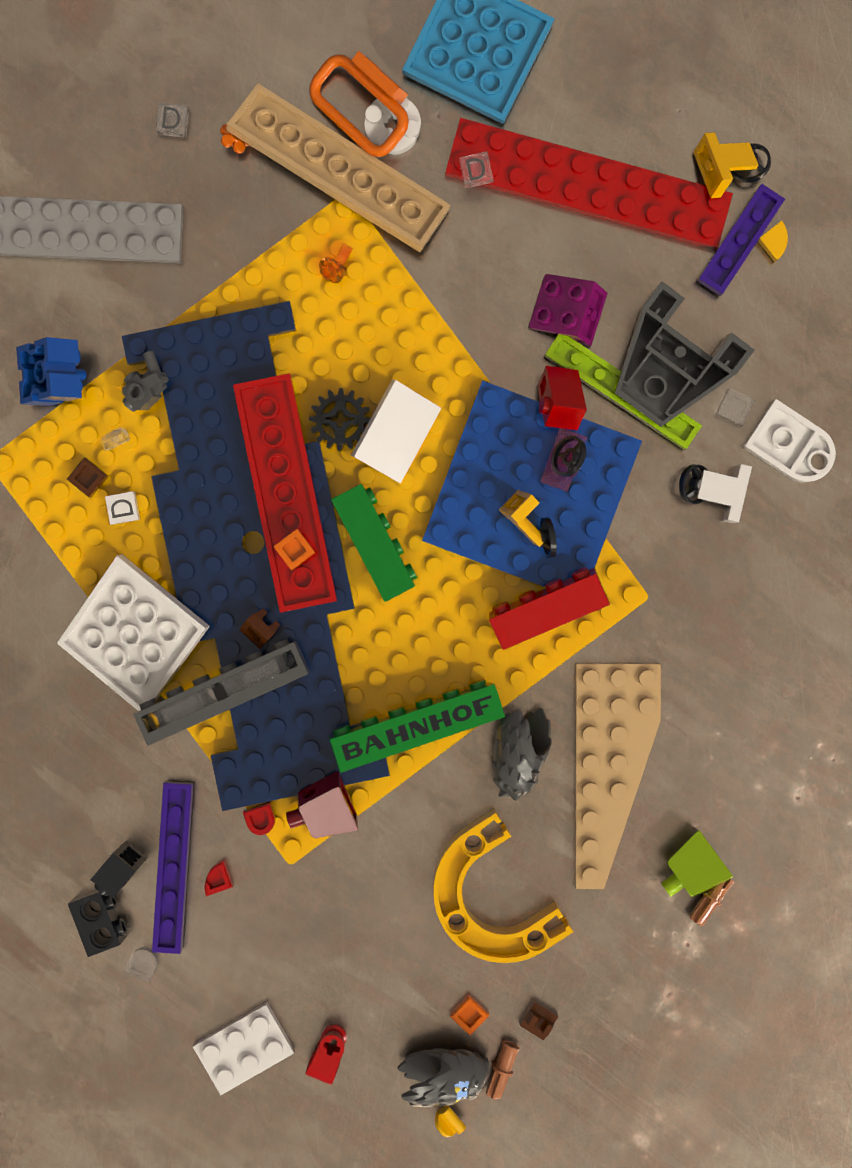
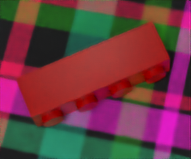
[489,567,610,650]

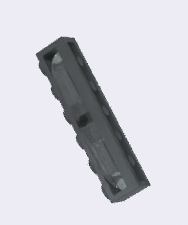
[133,638,310,746]

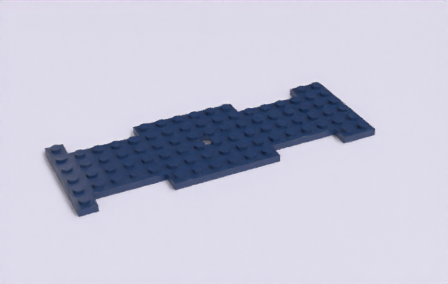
[122,301,390,811]

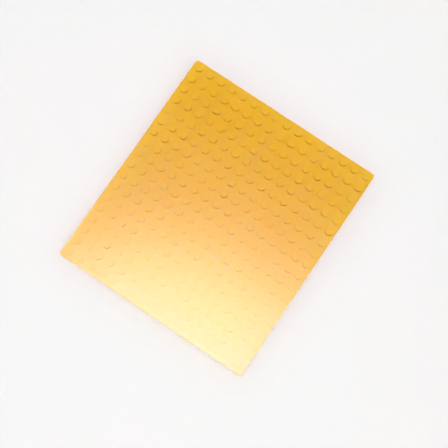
[0,199,648,864]

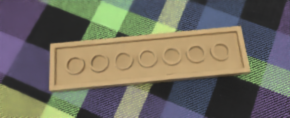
[226,83,451,252]

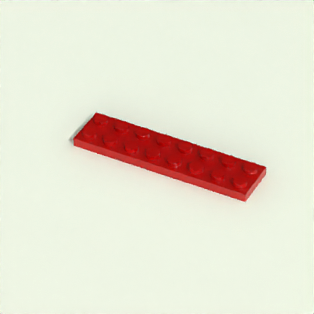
[233,373,337,613]

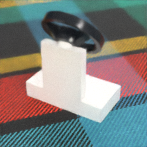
[679,464,752,523]

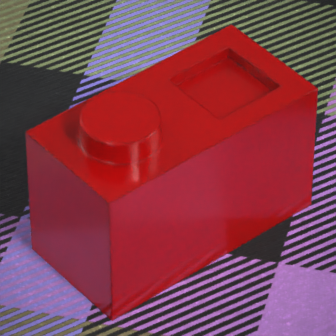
[537,366,587,430]

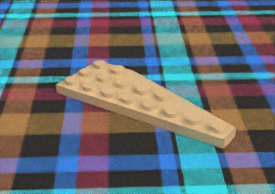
[575,663,661,889]

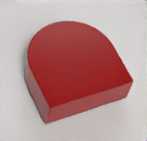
[242,801,276,835]

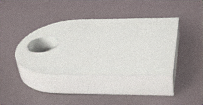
[742,399,836,482]

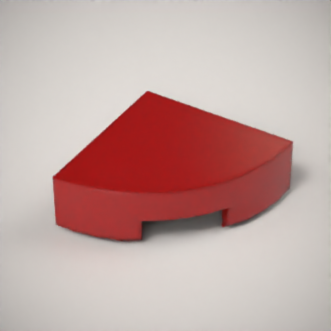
[204,859,234,896]

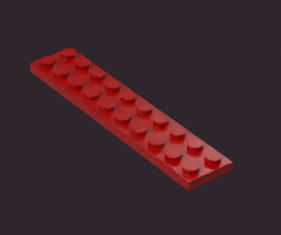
[445,118,733,251]

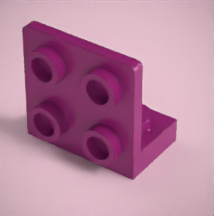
[529,274,608,347]

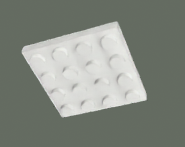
[57,554,210,711]

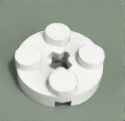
[364,97,421,155]

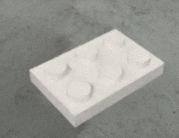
[193,1002,295,1095]

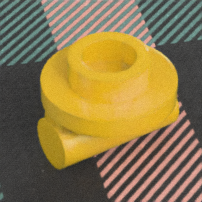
[435,1105,466,1137]

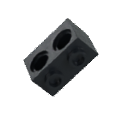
[90,841,147,898]
[68,889,127,957]

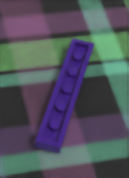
[152,781,194,954]

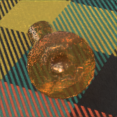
[319,243,353,283]

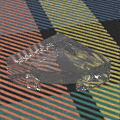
[100,427,130,451]

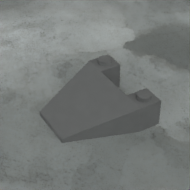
[615,281,755,427]

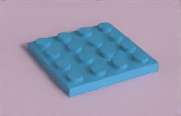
[402,0,555,124]

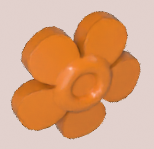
[220,124,250,153]

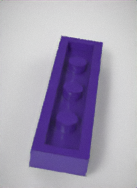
[697,184,785,296]

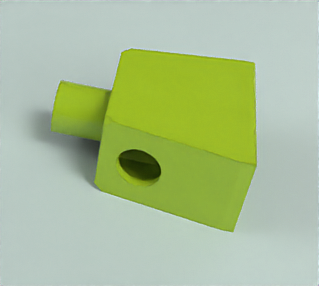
[661,830,734,897]

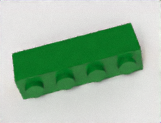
[331,484,417,602]

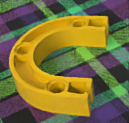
[433,808,573,963]

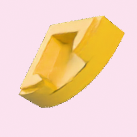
[758,221,788,262]

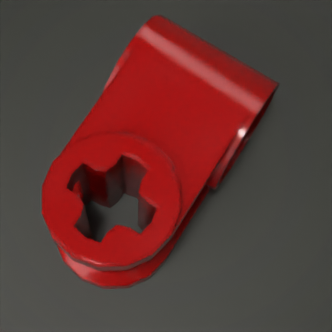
[305,1024,347,1085]

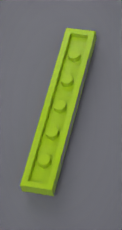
[544,334,702,450]

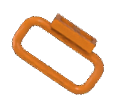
[309,51,409,157]

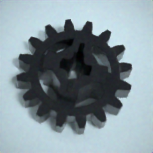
[309,388,371,452]

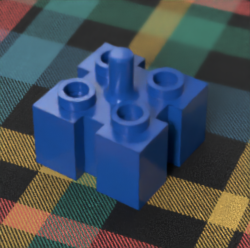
[16,337,87,406]

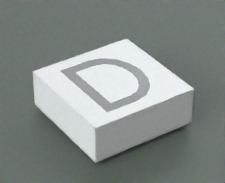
[105,491,140,525]

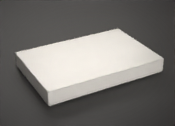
[351,379,441,483]

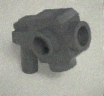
[122,351,169,412]

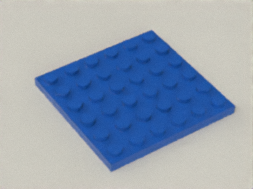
[422,380,642,587]

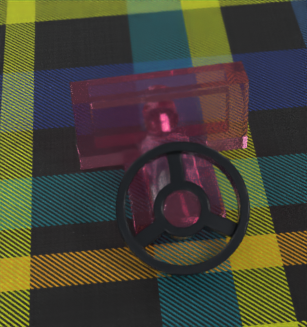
[540,428,587,492]

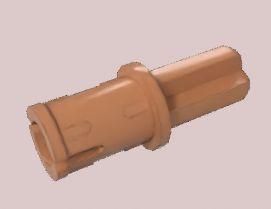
[690,879,734,926]
[486,1040,520,1100]

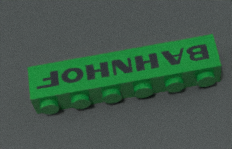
[328,680,505,773]

